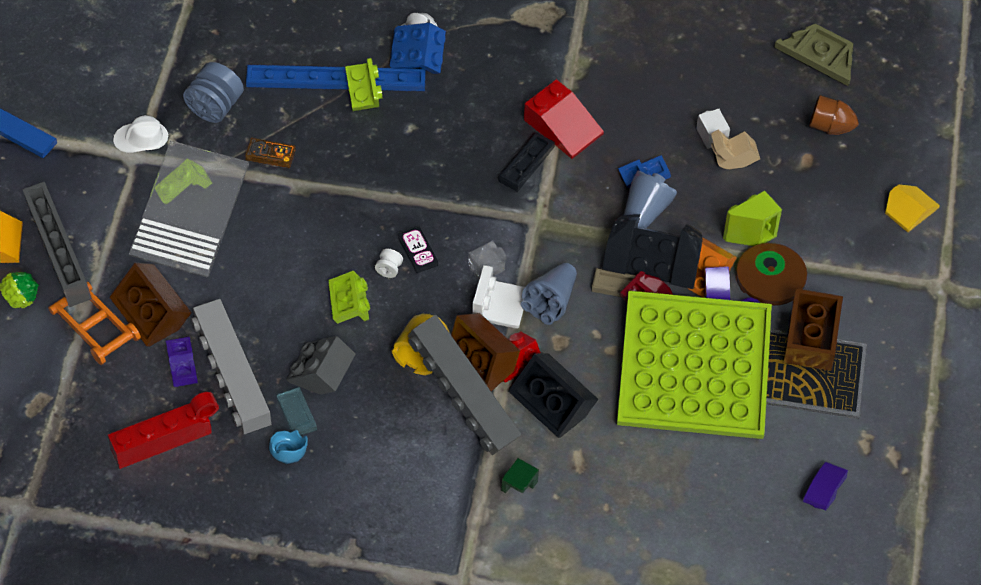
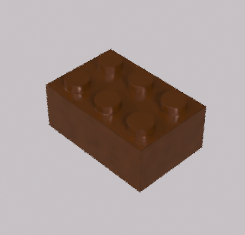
[783,288,843,371]

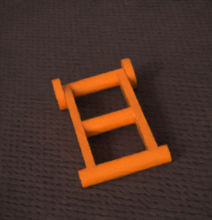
[48,282,141,365]

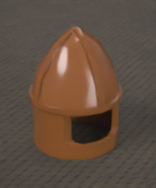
[809,95,859,135]

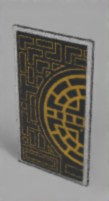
[766,329,868,419]

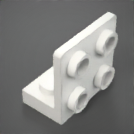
[472,265,525,328]

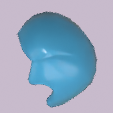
[269,430,308,464]

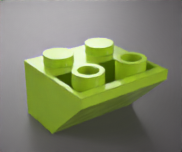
[723,191,782,246]

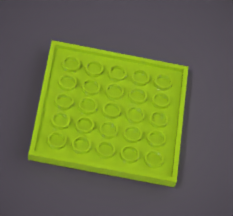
[617,291,772,439]

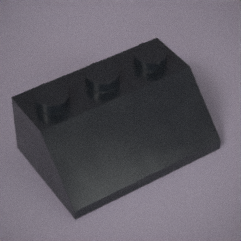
[508,353,598,438]

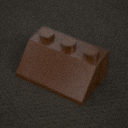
[109,263,192,347]
[451,313,520,391]

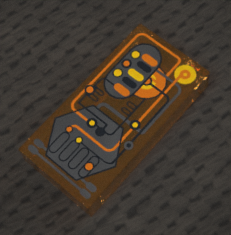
[245,138,296,168]

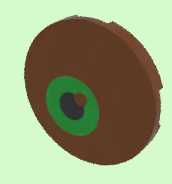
[736,243,807,306]

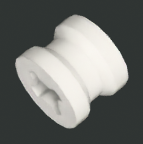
[375,249,403,278]

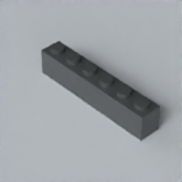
[22,182,92,307]
[408,314,521,456]

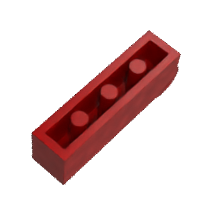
[108,392,219,469]

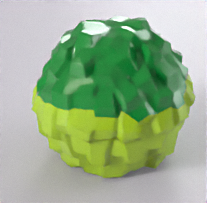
[0,272,39,308]

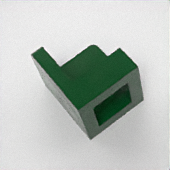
[501,458,539,493]

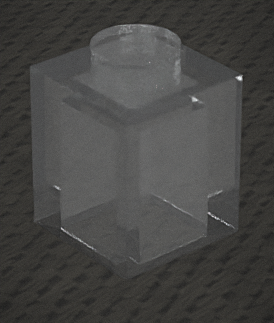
[469,241,506,280]

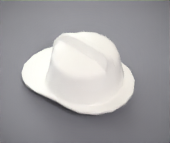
[113,115,168,153]

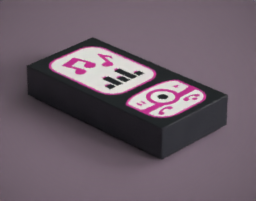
[398,226,438,273]

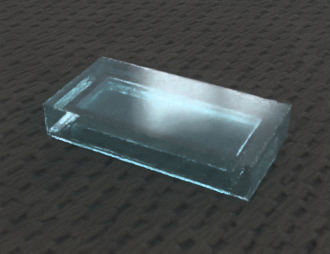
[277,387,317,436]

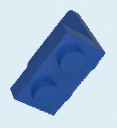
[390,23,446,74]

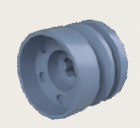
[183,62,244,123]

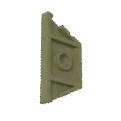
[774,24,853,86]

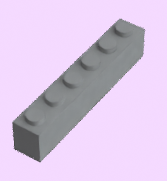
[191,299,272,434]

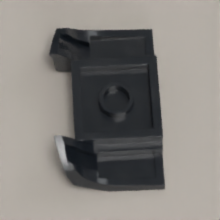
[602,214,703,289]

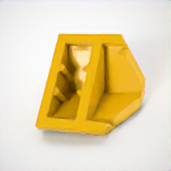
[885,184,940,232]

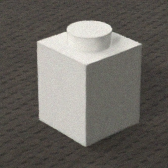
[696,109,730,149]

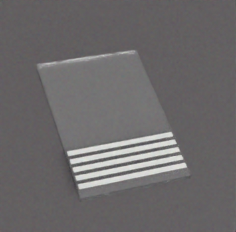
[129,141,249,278]

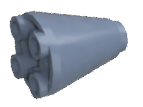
[624,171,677,228]
[521,263,577,325]

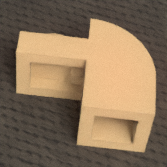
[711,129,760,169]

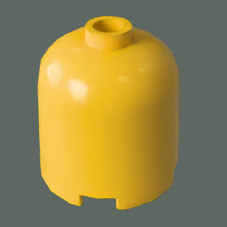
[392,313,450,375]

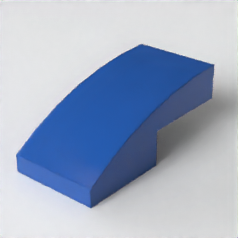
[618,155,671,188]

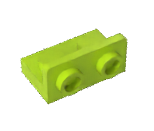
[345,58,383,111]
[329,271,370,324]

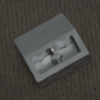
[286,336,356,395]

